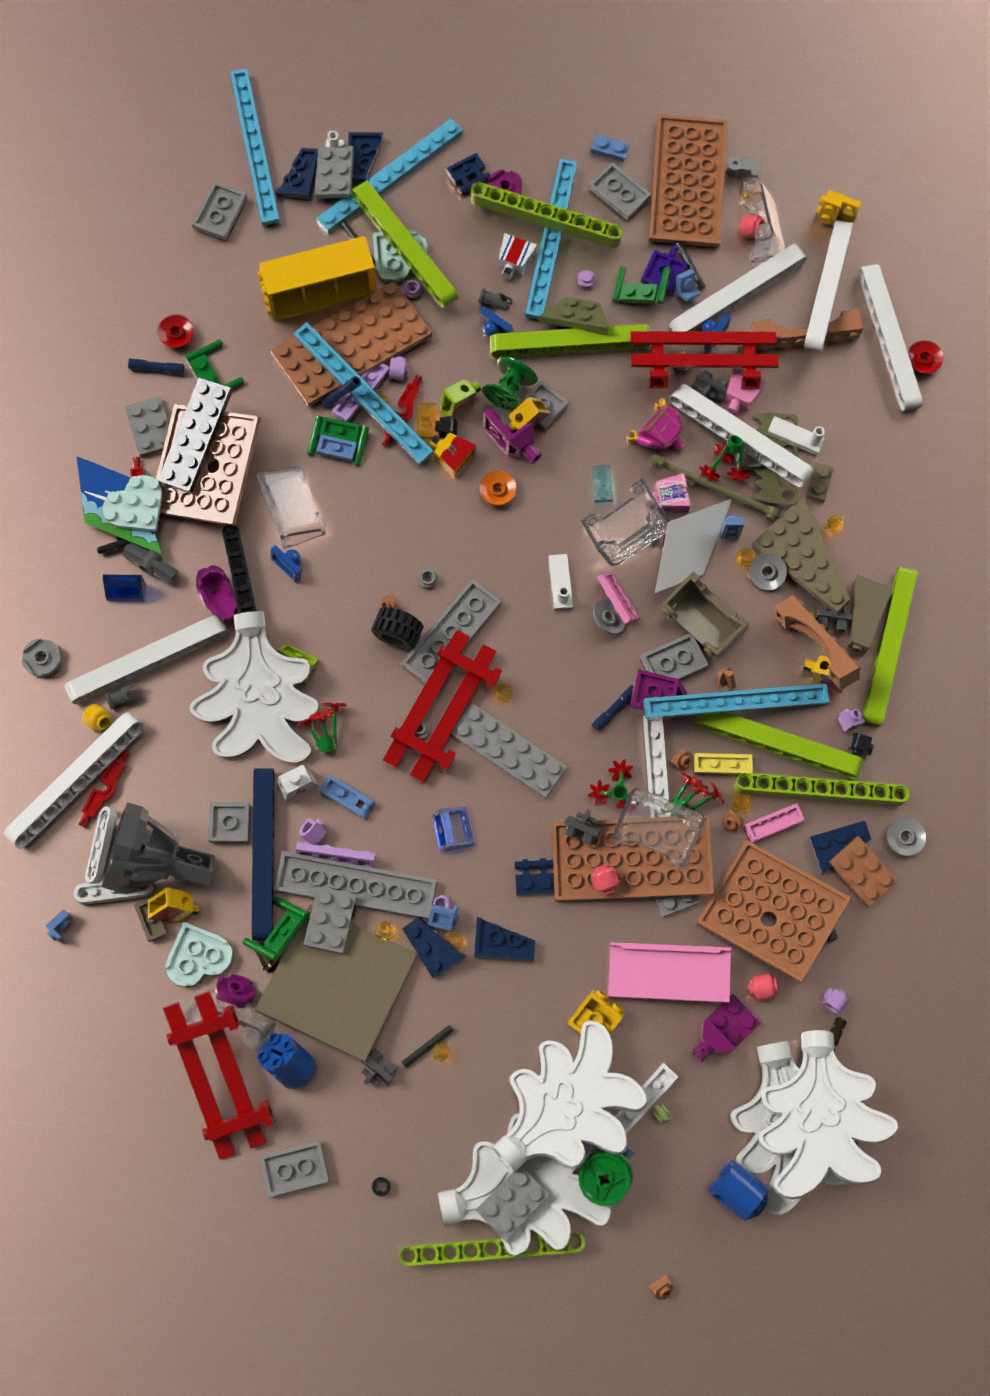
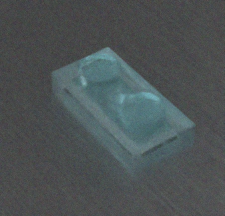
[592,465,613,503]

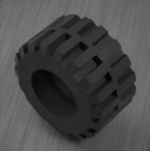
[371,607,424,650]

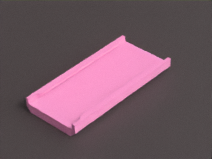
[608,942,731,1003]

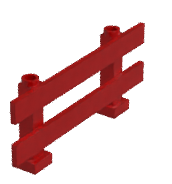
[630,331,779,389]
[382,630,502,783]
[163,991,275,1160]

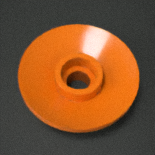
[479,470,516,506]

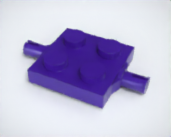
[640,245,687,295]

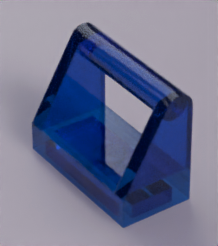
[103,574,146,602]
[432,807,474,852]

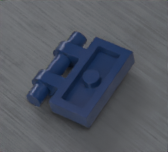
[446,153,491,194]
[514,858,555,896]

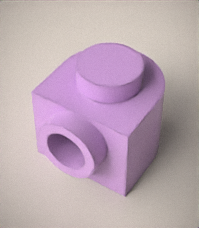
[389,357,409,381]
[837,708,865,733]
[299,818,327,845]
[822,988,849,1015]

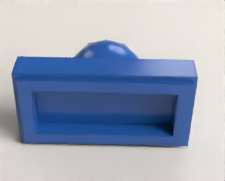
[479,307,514,337]
[701,314,731,352]
[270,545,302,582]

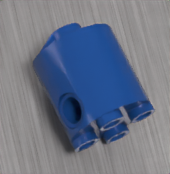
[257,1033,315,1089]
[708,1160,769,1221]

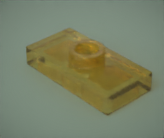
[417,402,437,439]

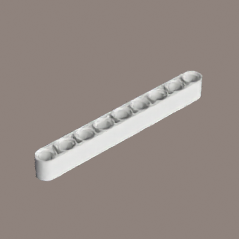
[804,220,853,352]
[669,244,807,331]
[859,264,922,411]
[670,384,814,487]
[65,615,229,704]
[4,713,143,849]

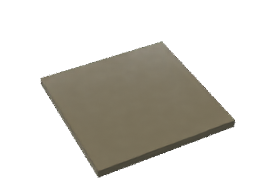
[255,904,417,1063]

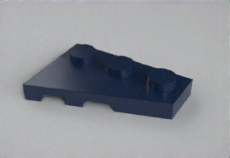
[348,132,384,182]
[275,148,318,199]
[809,821,871,875]
[402,917,467,979]
[474,917,535,961]

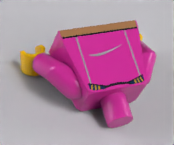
[626,398,685,451]

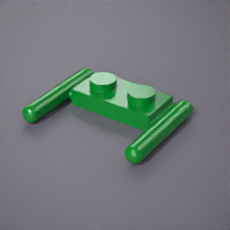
[612,266,671,304]
[185,339,244,389]
[307,415,369,466]
[242,897,309,961]

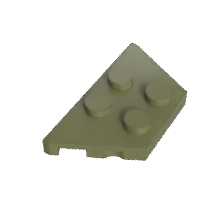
[540,297,608,334]

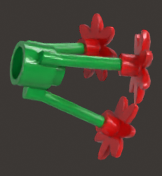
[699,435,750,482]
[297,702,347,752]
[588,759,640,813]
[670,771,725,817]

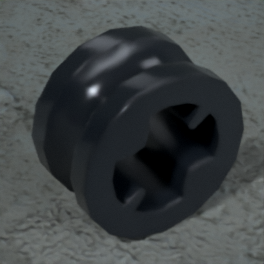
[372,1177,391,1196]

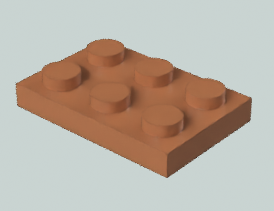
[828,836,897,907]

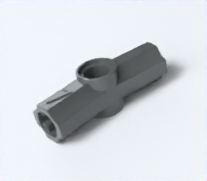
[122,543,179,585]

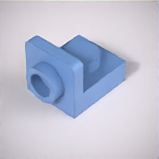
[676,269,701,301]
[428,905,460,931]
[46,909,72,942]

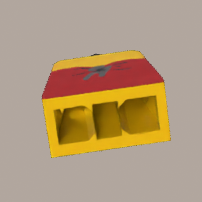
[508,397,551,433]
[430,433,476,478]
[803,655,843,692]
[148,888,199,921]

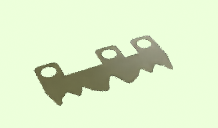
[751,413,798,505]

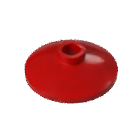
[157,315,194,348]
[908,340,944,374]

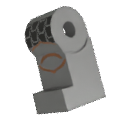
[726,157,761,184]

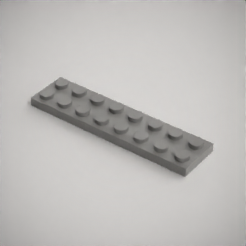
[274,851,437,919]

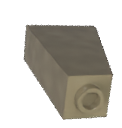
[848,575,893,654]

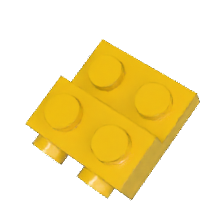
[815,189,862,226]
[567,990,625,1035]

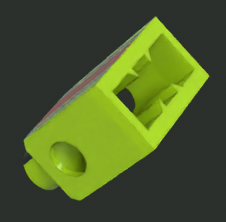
[439,379,481,419]

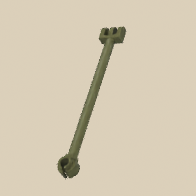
[650,455,782,522]

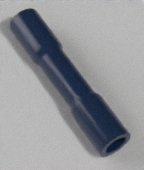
[128,358,185,375]
[322,376,361,408]
[591,685,634,732]

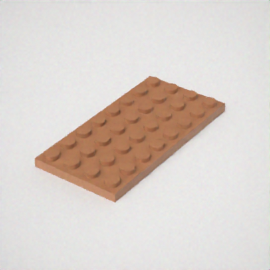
[649,114,727,247]
[271,281,432,407]
[552,815,714,901]

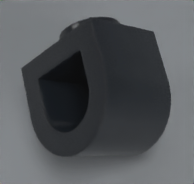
[435,416,458,439]
[848,733,874,757]

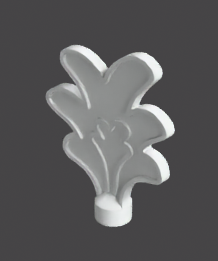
[189,611,319,763]
[492,1021,647,1173]
[759,1030,898,1200]
[730,1040,849,1215]
[438,1114,611,1256]

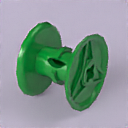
[482,357,538,412]
[578,1149,633,1206]

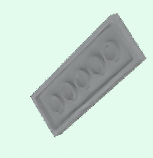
[401,579,502,684]
[450,703,567,799]

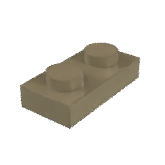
[806,462,834,503]
[134,897,168,942]

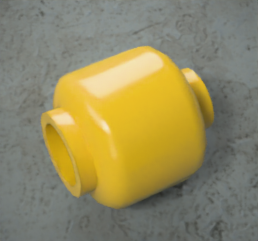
[82,704,112,732]

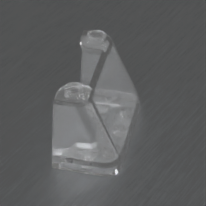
[737,177,785,263]
[255,466,327,550]
[581,478,671,566]
[612,788,707,869]
[184,990,276,1053]

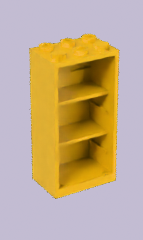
[257,236,377,321]

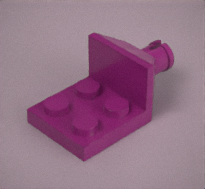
[483,408,542,464]
[630,669,687,723]
[691,994,761,1063]

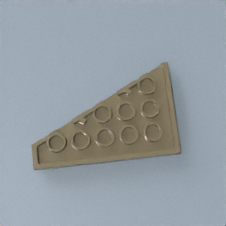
[752,496,850,615]

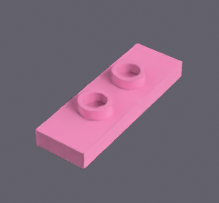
[597,572,640,624]
[744,803,806,843]

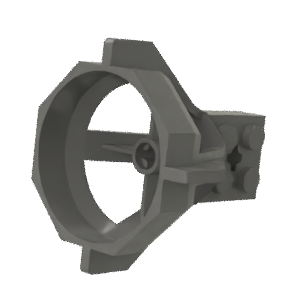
[102,802,215,893]

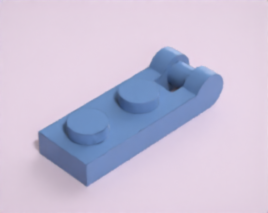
[319,774,376,820]

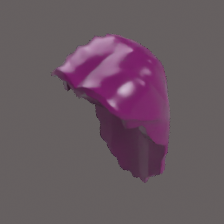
[196,565,238,621]

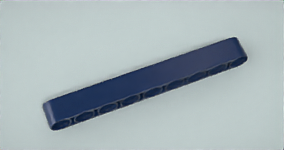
[251,768,275,941]

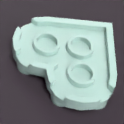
[373,230,428,282]
[103,475,163,532]
[166,922,233,987]

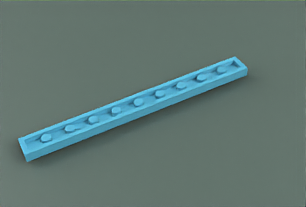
[230,69,280,226]
[316,118,463,233]
[525,159,577,320]
[293,322,433,465]
[643,684,830,719]

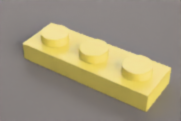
[694,753,753,775]

